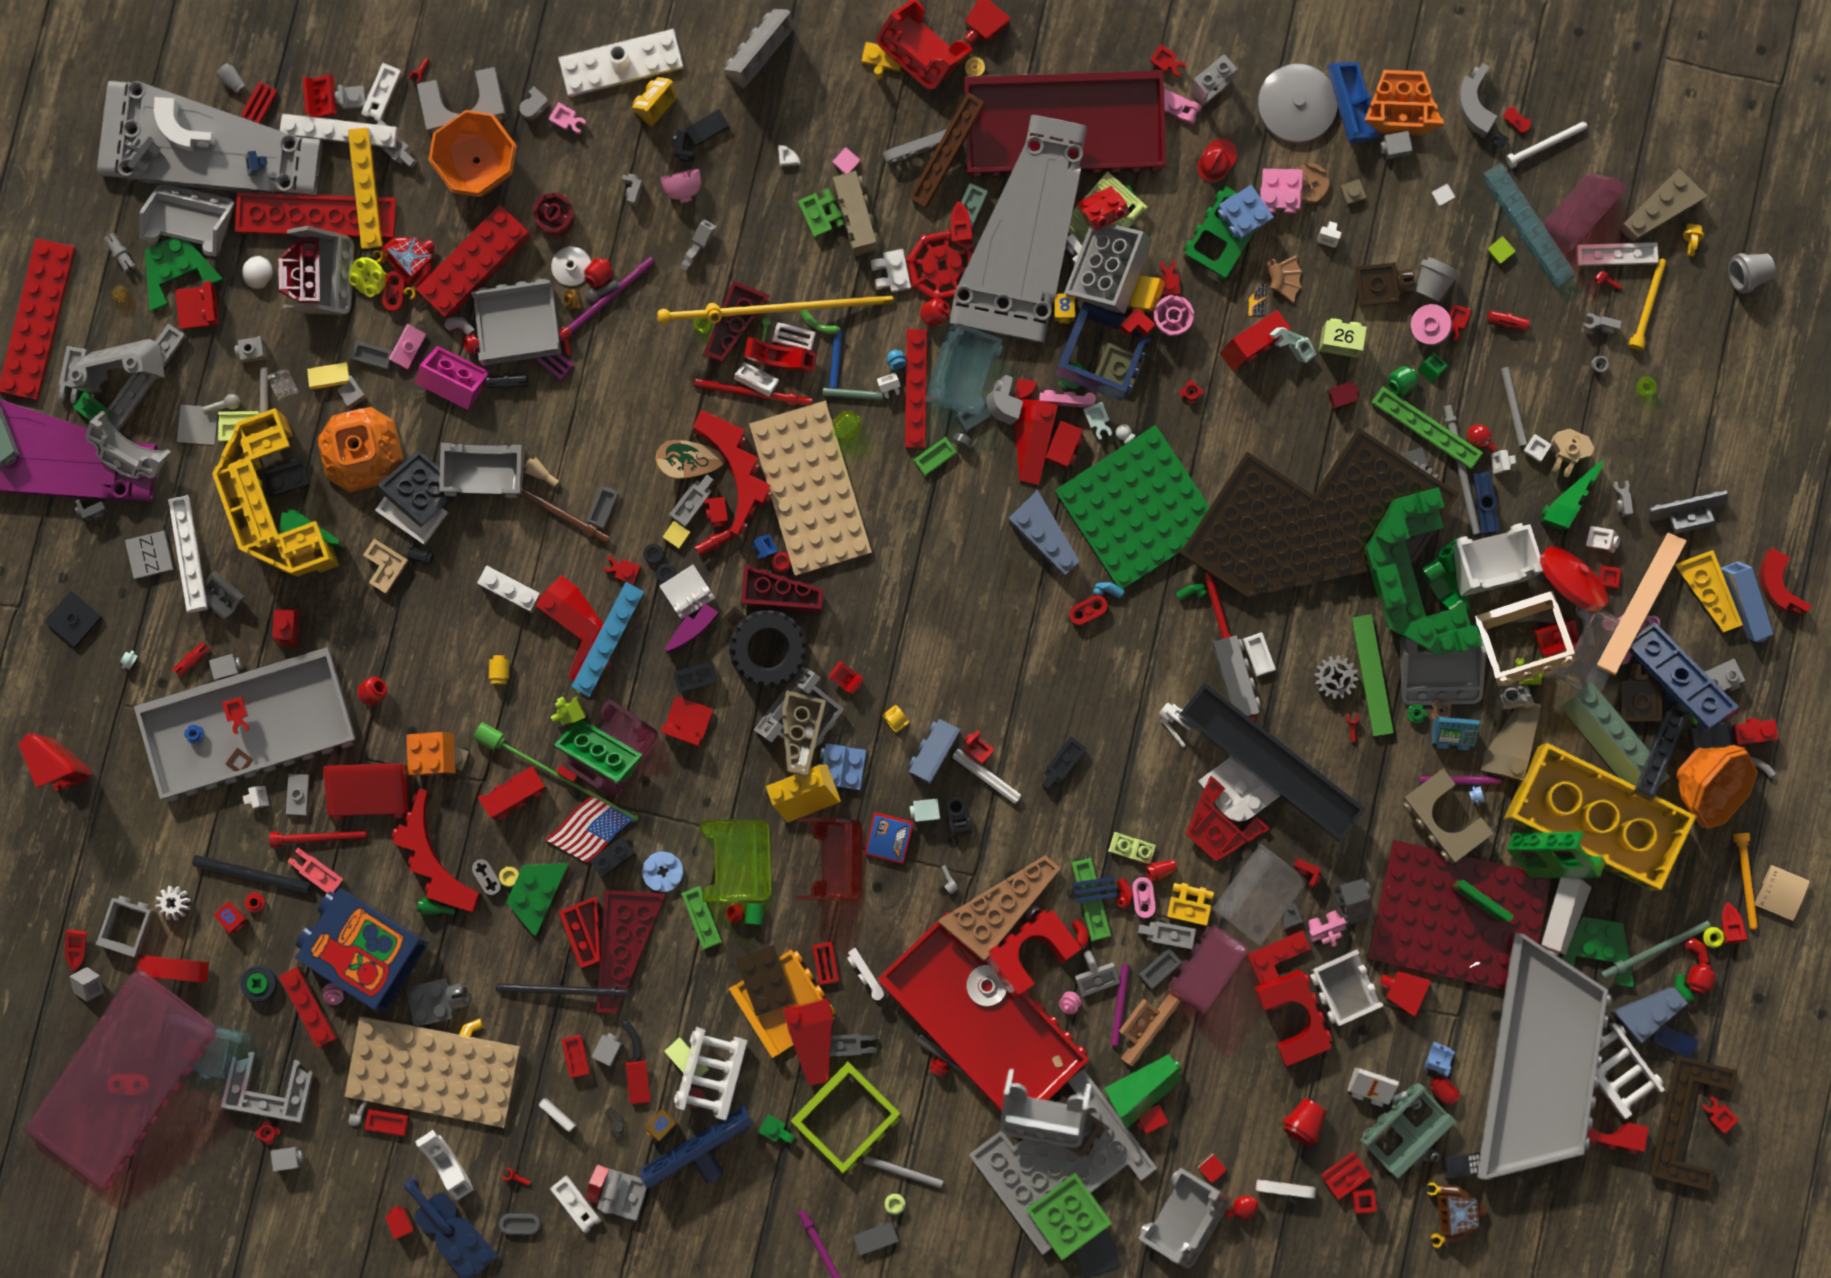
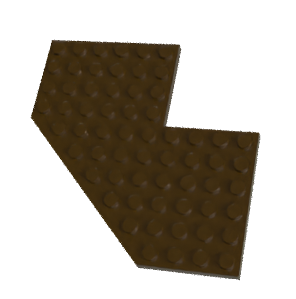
[1180,428,1459,597]

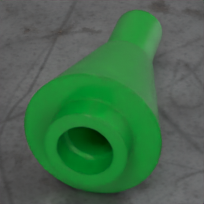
[417,896,455,916]

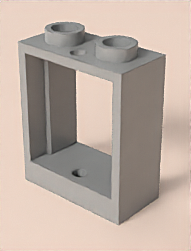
[1190,54,1237,106]
[96,896,155,957]

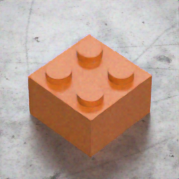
[407,732,456,776]

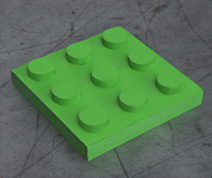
[1026,1173,1112,1260]

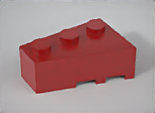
[478,766,547,821]

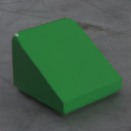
[1418,352,1448,383]

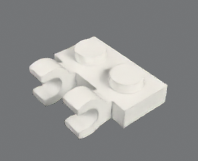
[871,249,911,293]

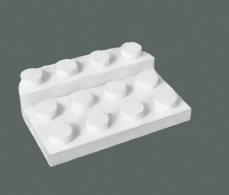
[1198,758,1279,822]

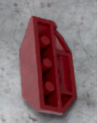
[279,238,320,303]

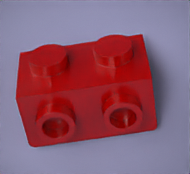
[303,74,337,118]
[1534,617,1583,658]

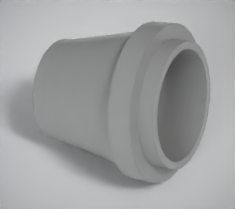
[1728,253,1776,294]
[1415,257,1459,302]

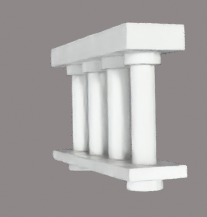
[1595,1023,1665,1119]
[674,1027,747,1120]

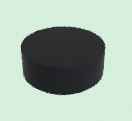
[643,544,664,564]
[656,564,677,583]

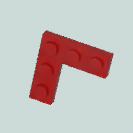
[1247,930,1311,1011]

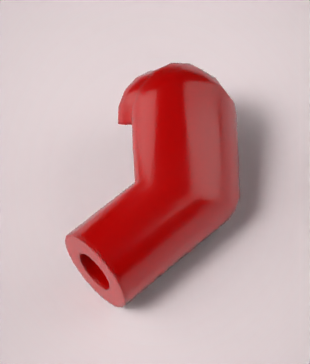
[1116,877,1133,908]
[1684,938,1710,963]

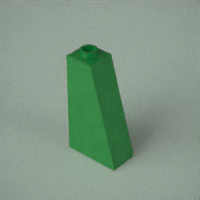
[1104,1054,1182,1129]

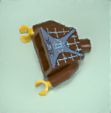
[1427,1183,1487,1247]

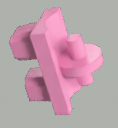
[1309,911,1346,947]

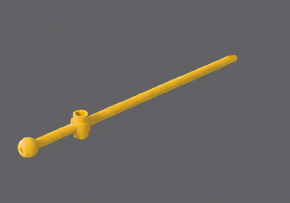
[657,296,894,325]

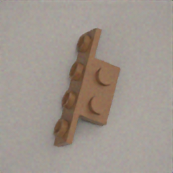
[1119,993,1181,1066]

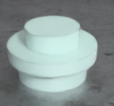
[120,651,138,670]

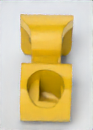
[883,705,910,733]

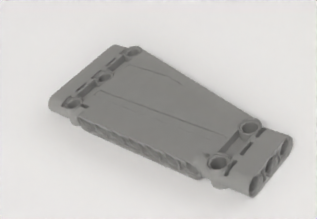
[97,81,322,195]
[949,115,1088,343]

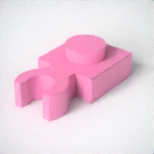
[549,102,587,134]

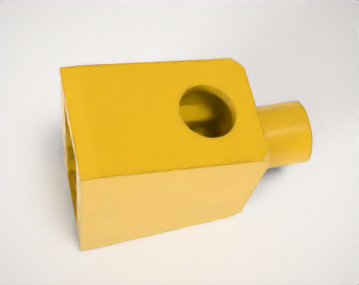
[1127,276,1165,314]

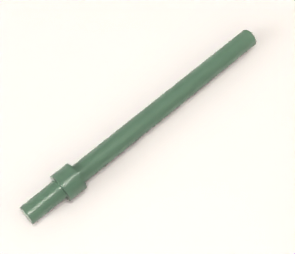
[1600,921,1711,980]

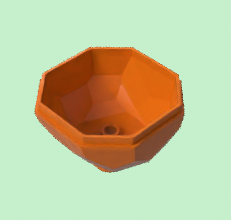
[428,110,517,197]

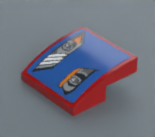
[864,812,914,864]

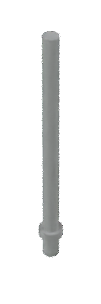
[1444,405,1481,535]

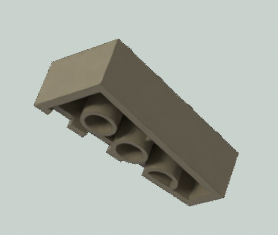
[1619,169,1707,242]
[833,171,880,257]

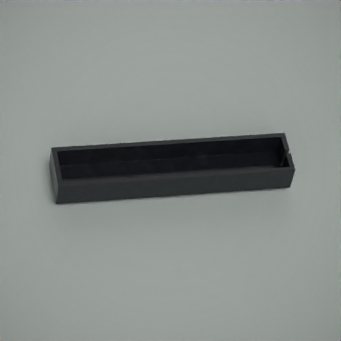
[1178,682,1366,842]

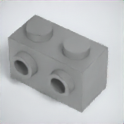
[1705,659,1745,692]

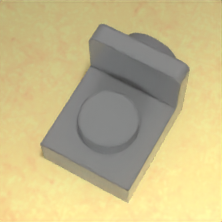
[335,85,366,109]
[622,174,644,207]

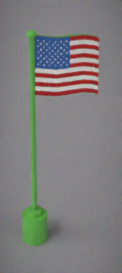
[473,722,638,862]

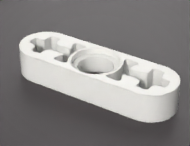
[1256,1180,1316,1198]

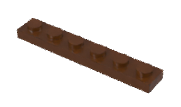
[909,93,986,208]

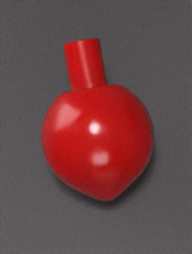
[1467,424,1497,453]
[1225,1195,1258,1220]

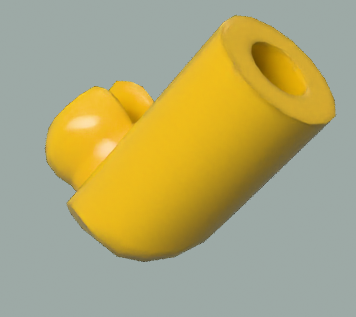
[459,1018,484,1037]

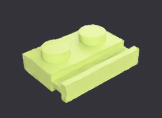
[218,411,260,442]

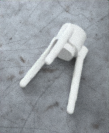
[1158,703,1191,748]

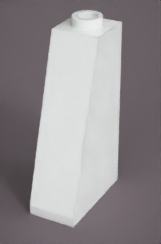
[1542,878,1592,956]

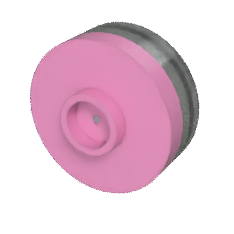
[1411,304,1453,346]

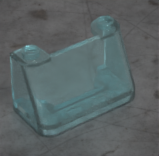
[926,323,1003,416]

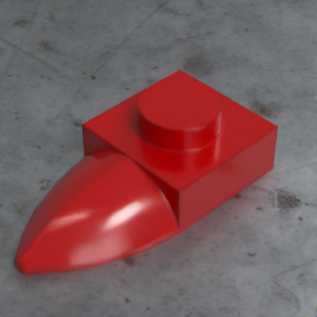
[951,201,973,243]
[1721,902,1747,944]
[64,930,88,971]

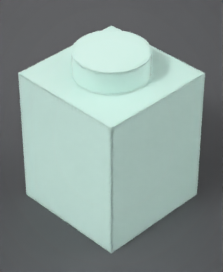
[910,799,940,822]

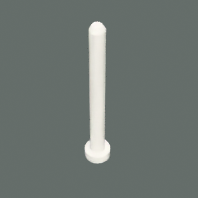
[1506,122,1587,168]

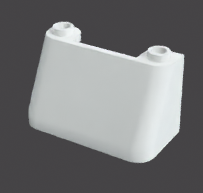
[1453,523,1543,596]

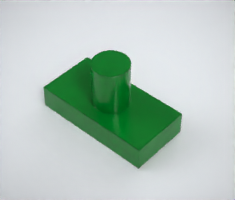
[73,392,114,421]

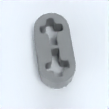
[472,859,502,895]

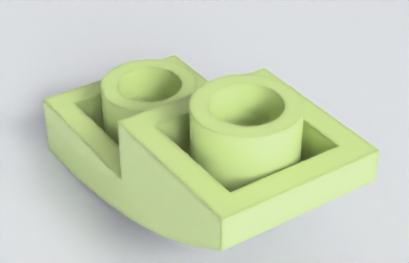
[1108,832,1156,864]
[665,1037,709,1077]

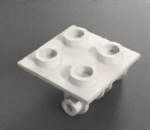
[660,565,715,620]

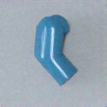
[1093,582,1124,598]

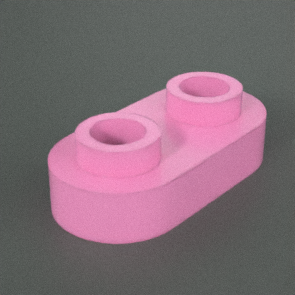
[1132,877,1155,918]

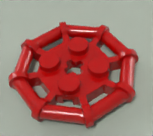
[905,229,974,300]

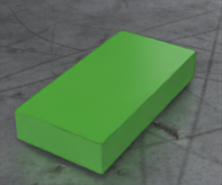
[913,437,957,477]

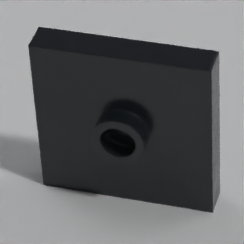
[45,591,102,647]

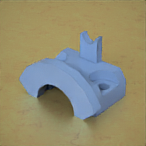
[1423,1042,1455,1078]

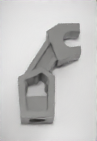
[680,220,717,271]

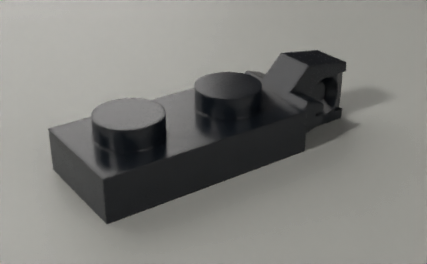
[1041,736,1087,789]

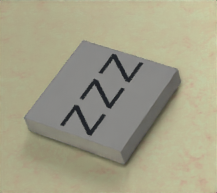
[125,531,174,580]

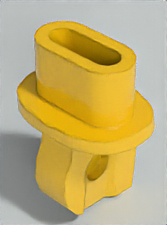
[1683,224,1704,256]

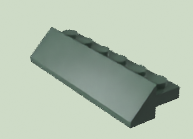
[1560,682,1670,786]

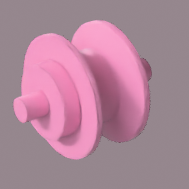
[323,983,344,1005]
[1059,991,1081,1014]

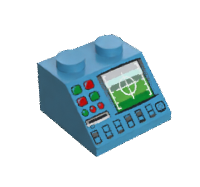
[1431,717,1480,751]

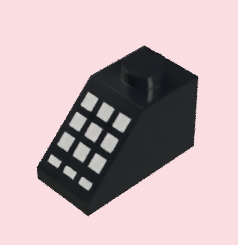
[1442,1152,1480,1178]

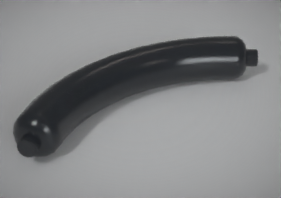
[621,1020,641,1062]

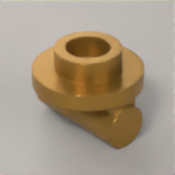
[563,289,582,310]

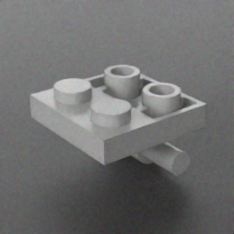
[597,1169,646,1220]

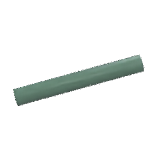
[823,388,883,400]

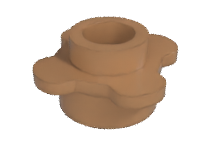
[1431,700,1452,720]

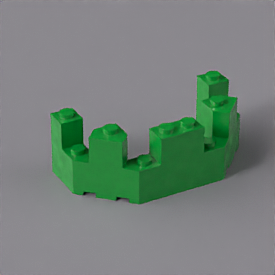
[1364,487,1483,656]

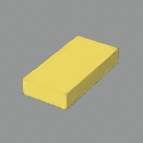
[307,362,350,390]

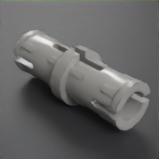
[104,233,136,273]

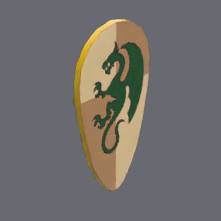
[656,440,725,479]

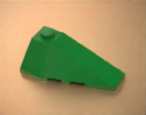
[1540,461,1604,534]

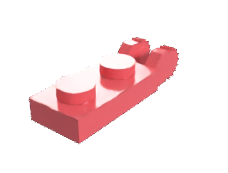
[288,848,344,893]

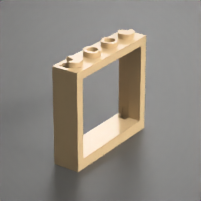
[1475,591,1577,687]

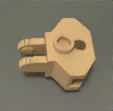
[1551,429,1594,478]

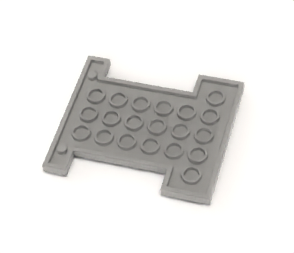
[969,1069,1157,1255]

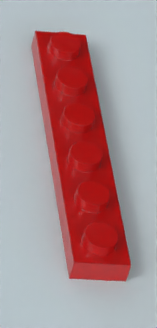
[905,329,927,449]

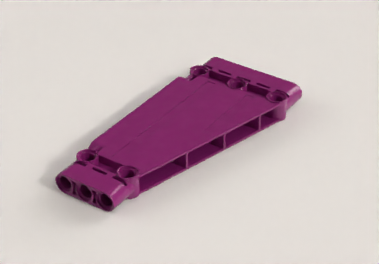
[0,399,158,501]

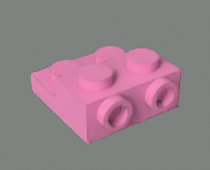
[1260,169,1303,214]

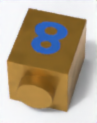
[644,1108,678,1141]

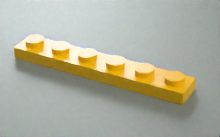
[348,127,383,249]

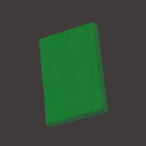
[1453,880,1513,923]

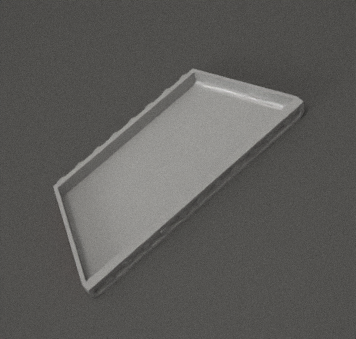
[1477,933,1611,1179]

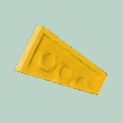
[1675,550,1743,632]

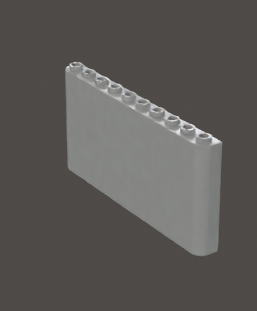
[134,647,356,802]

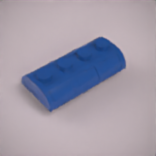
[1326,62,1380,143]

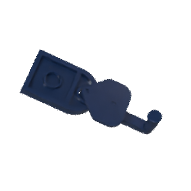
[404,1177,498,1278]

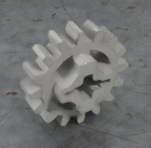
[1314,655,1358,699]

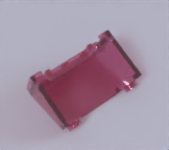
[564,699,658,798]

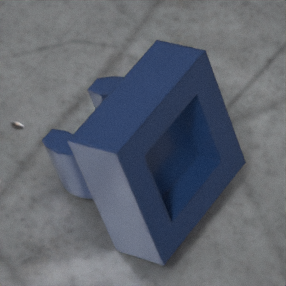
[245,151,267,176]

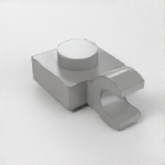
[1583,313,1622,334]
[1613,480,1633,517]

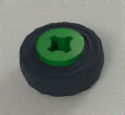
[240,965,277,1002]

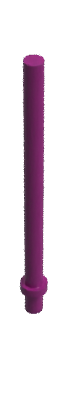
[559,256,656,343]
[797,1209,841,1278]

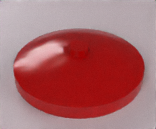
[1540,546,1608,612]

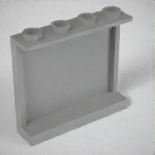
[471,279,561,366]

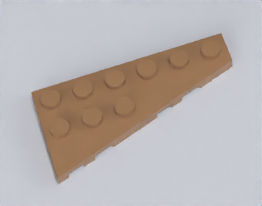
[937,855,1061,961]

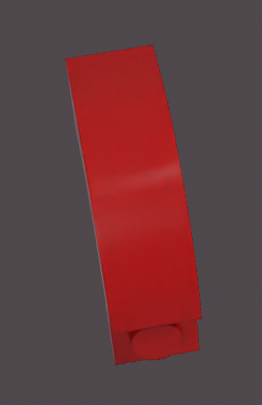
[744,338,817,372]
[1759,548,1811,615]
[136,954,210,983]

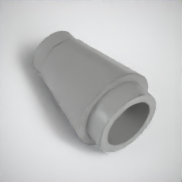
[216,63,246,93]

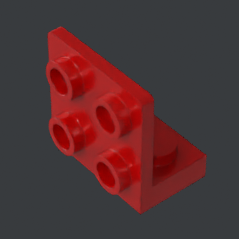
[175,281,219,329]
[660,696,713,747]

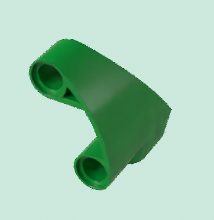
[1420,538,1471,613]

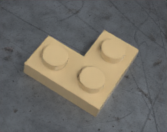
[363,539,409,594]

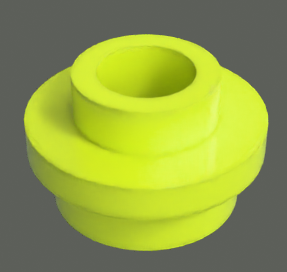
[1703,927,1724,948]

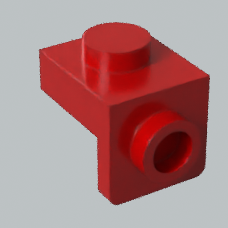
[828,661,864,694]
[963,730,995,766]

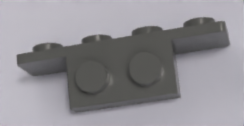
[1648,491,1729,534]

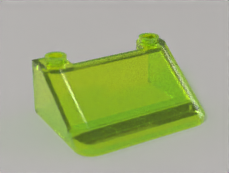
[700,819,771,902]

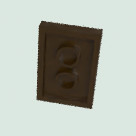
[736,945,795,1016]

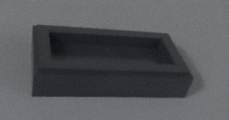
[685,109,730,146]

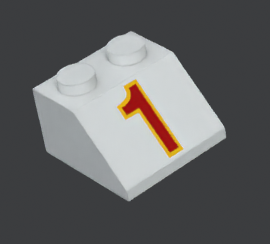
[1347,1068,1399,1107]

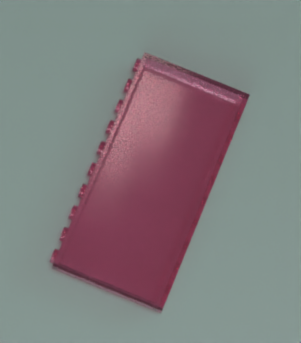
[24,969,218,1191]

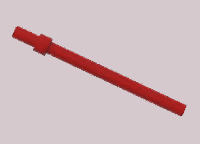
[694,379,813,406]

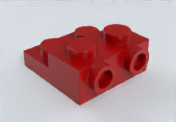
[1076,186,1130,232]

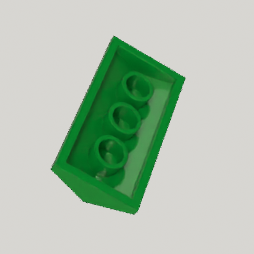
[554,719,643,784]

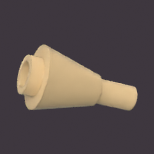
[524,457,559,487]

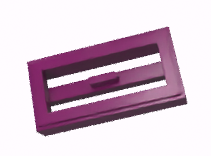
[534,354,574,381]

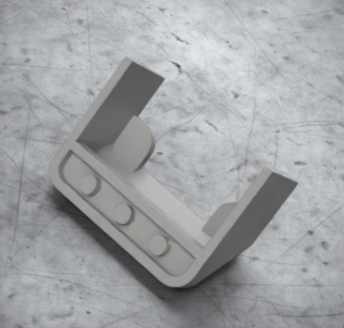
[283,226,354,315]
[1000,1069,1091,1147]

